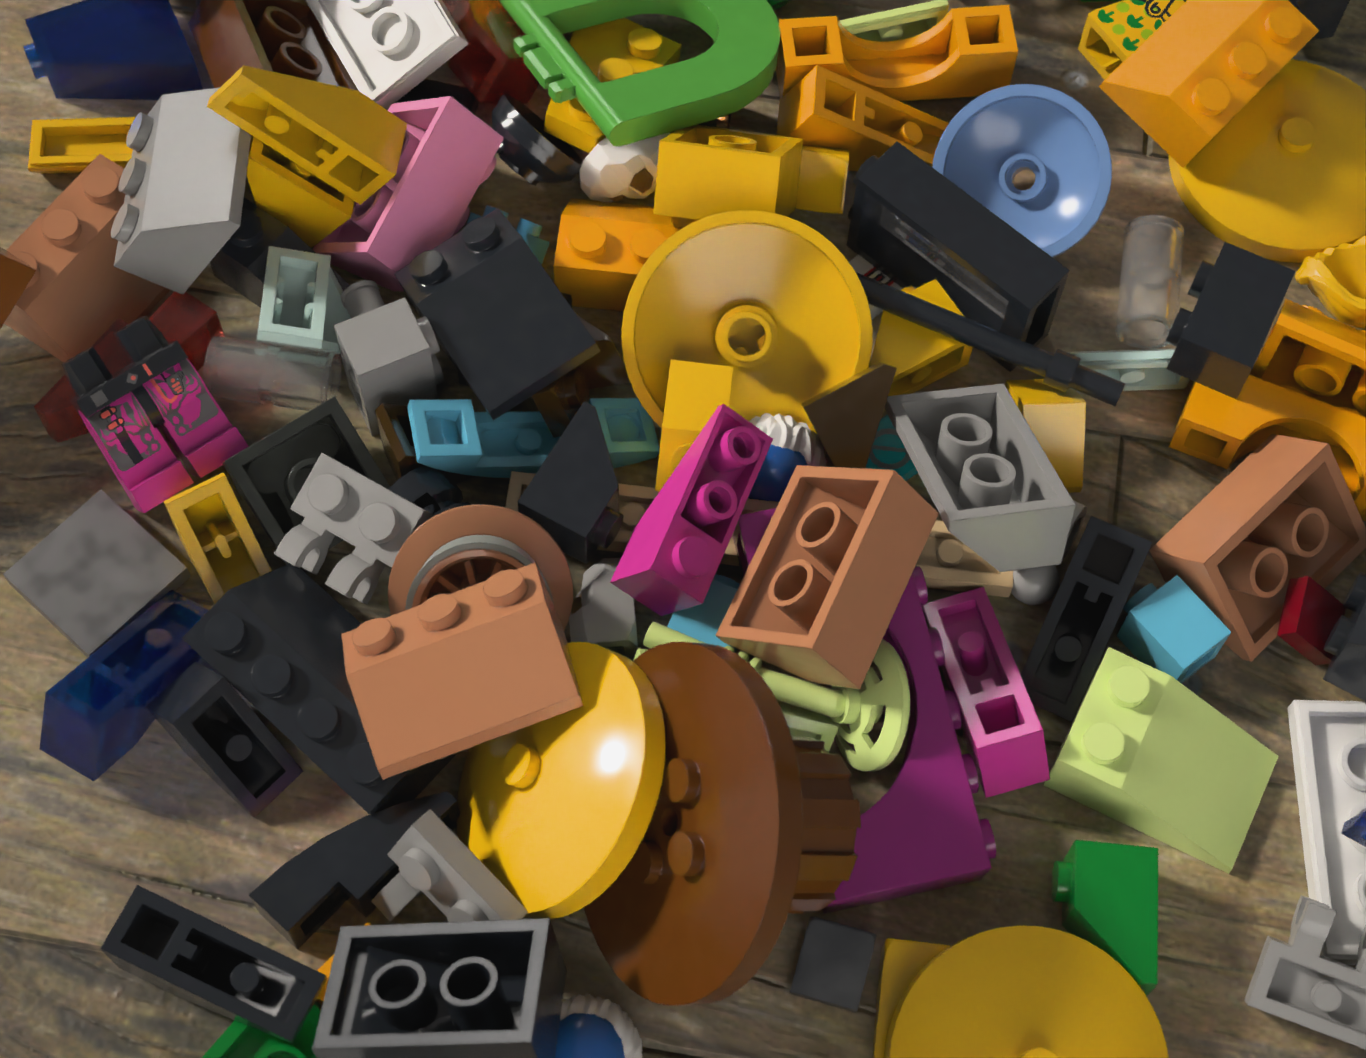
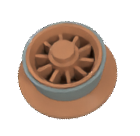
[388,504,573,631]

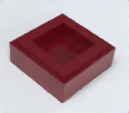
[1277,576,1346,665]

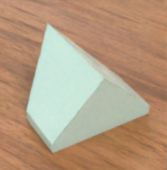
[256,246,351,354]

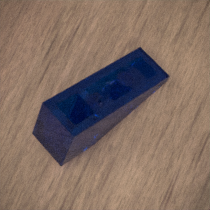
[39,589,209,781]

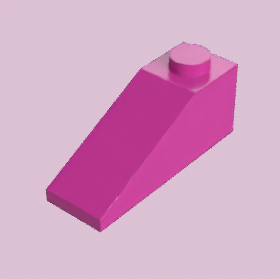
[922,587,1050,798]

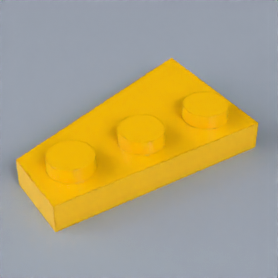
[544,18,682,153]

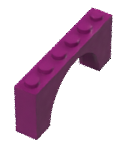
[733,508,996,914]

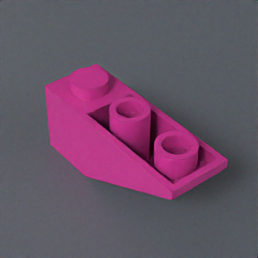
[610,404,773,616]

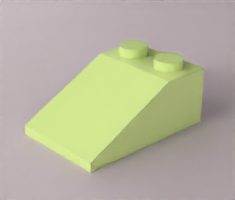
[1043,647,1279,874]

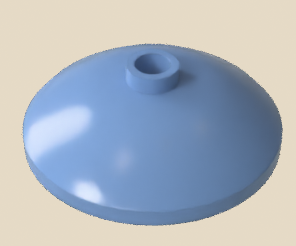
[932,84,1112,258]

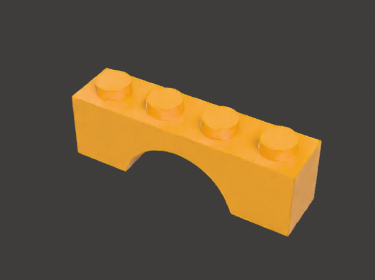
[776,5,1018,101]
[1169,374,1366,521]

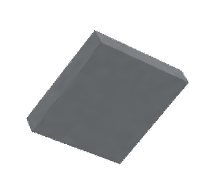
[3,490,191,664]

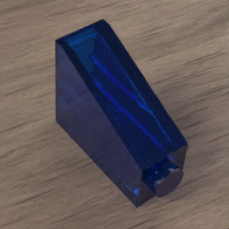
[23,0,203,100]

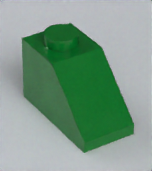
[1051,840,1158,996]

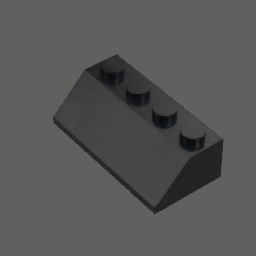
[182,563,458,816]

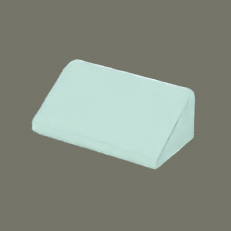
[1067,348,1190,392]

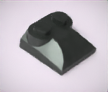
[223,396,390,565]

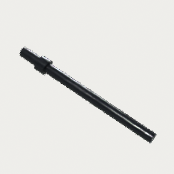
[856,272,1126,407]

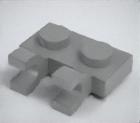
[274,453,434,604]
[371,809,528,922]
[1244,895,1366,1050]

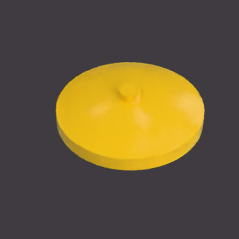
[1169,59,1366,263]
[622,210,873,433]
[457,642,666,919]
[884,925,1169,1058]

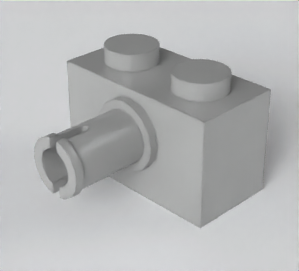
[334,280,445,436]

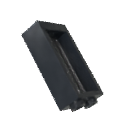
[846,141,1070,372]

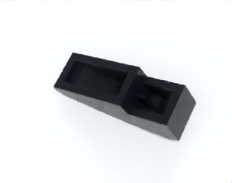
[249,791,460,950]

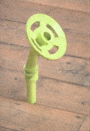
[643,621,910,771]

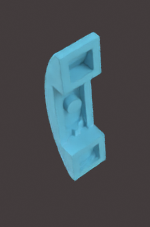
[407,398,660,478]

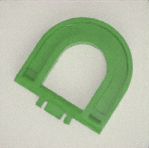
[500,0,780,146]

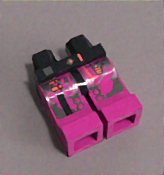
[62,316,249,513]

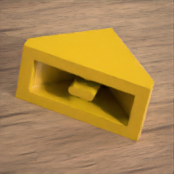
[1005,379,1086,493]
[163,473,272,604]

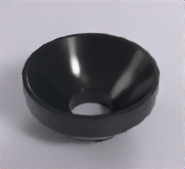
[492,93,583,186]

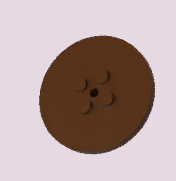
[583,642,861,1006]

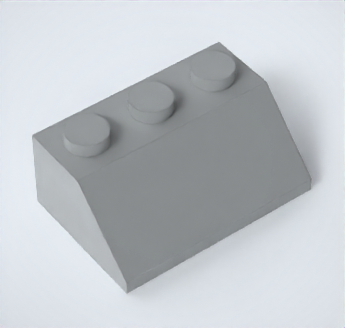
[111,87,251,295]
[884,383,1076,572]

